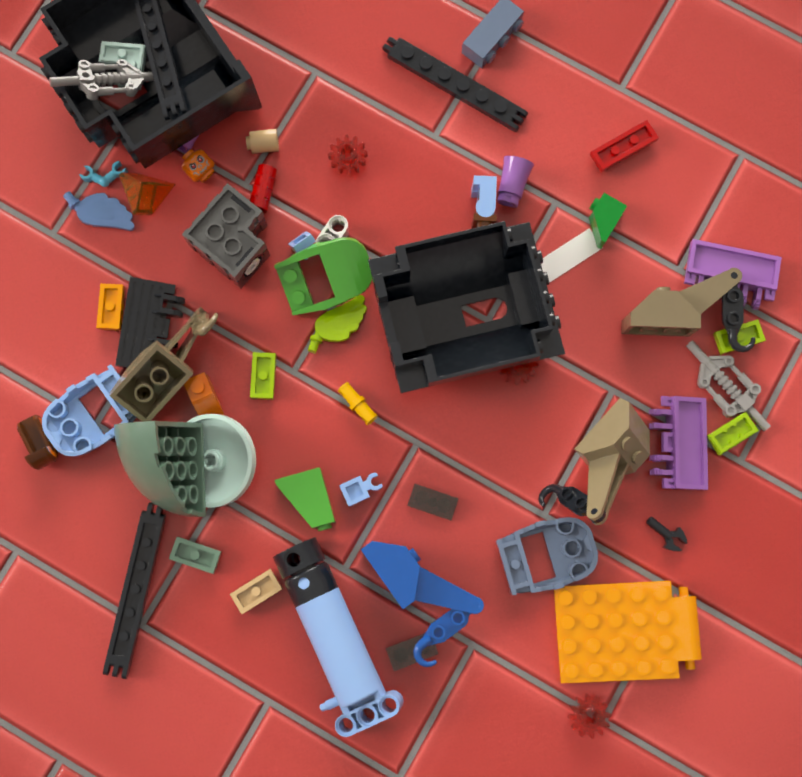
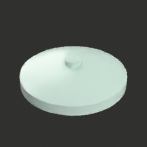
[187,414,256,508]

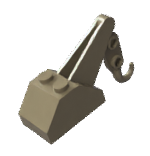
[109,307,218,422]

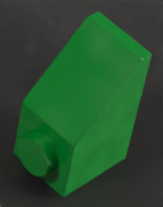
[589,193,627,249]

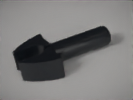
[646,517,687,551]

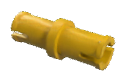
[337,382,378,425]

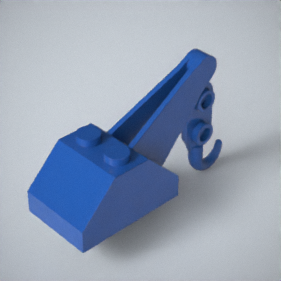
[361,541,484,667]

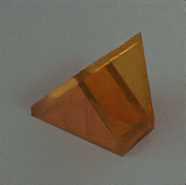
[119,172,176,215]

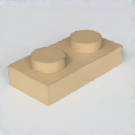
[230,569,283,614]

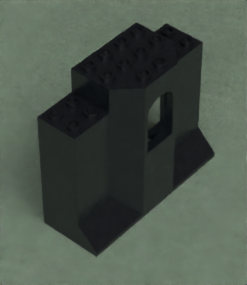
[39,0,262,169]

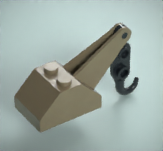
[621,268,756,352]
[538,398,650,525]

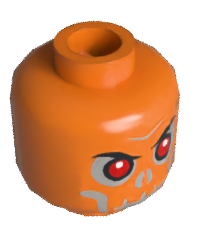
[181,149,215,183]

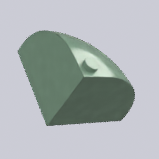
[114,421,206,517]

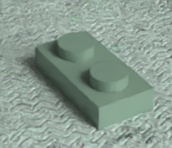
[169,537,222,574]

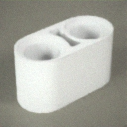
[316,215,349,256]

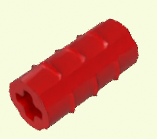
[250,164,277,214]

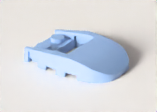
[42,365,137,456]

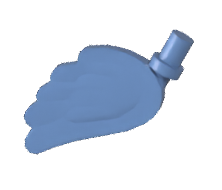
[63,191,135,231]

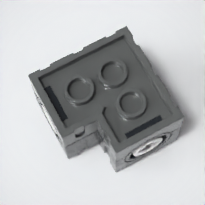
[182,183,270,289]

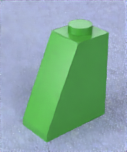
[275,467,336,532]

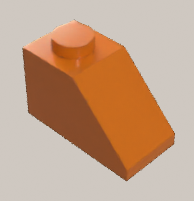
[184,372,225,415]

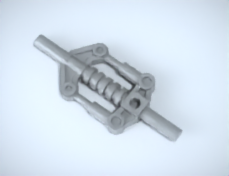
[49,59,154,100]
[686,340,771,431]

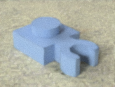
[339,473,383,507]

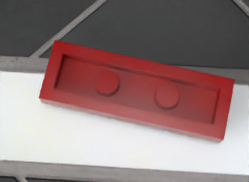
[590,120,659,173]

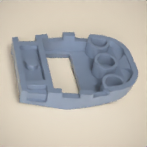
[496,517,598,595]

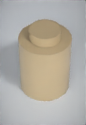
[246,129,279,154]

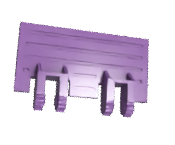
[684,239,782,310]
[649,396,708,490]

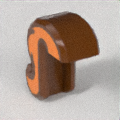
[17,415,58,470]

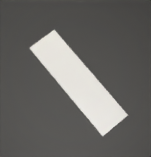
[541,228,603,283]

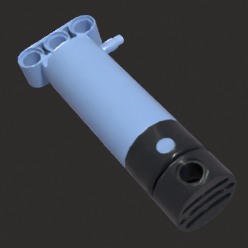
[273,537,404,737]

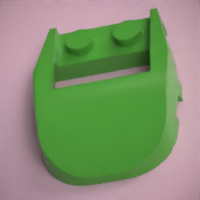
[274,237,373,315]

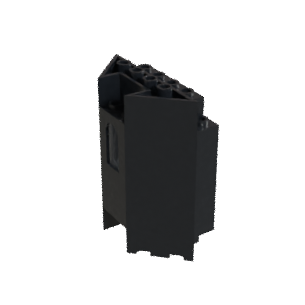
[368,221,565,393]

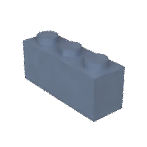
[461,0,524,68]

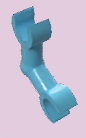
[79,161,128,187]

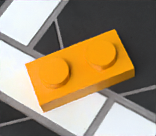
[96,283,125,331]

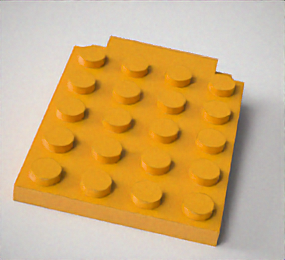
[554,581,702,683]

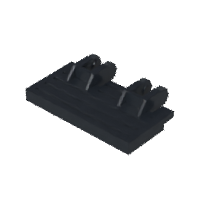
[115,277,185,368]

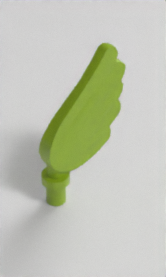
[308,295,367,353]

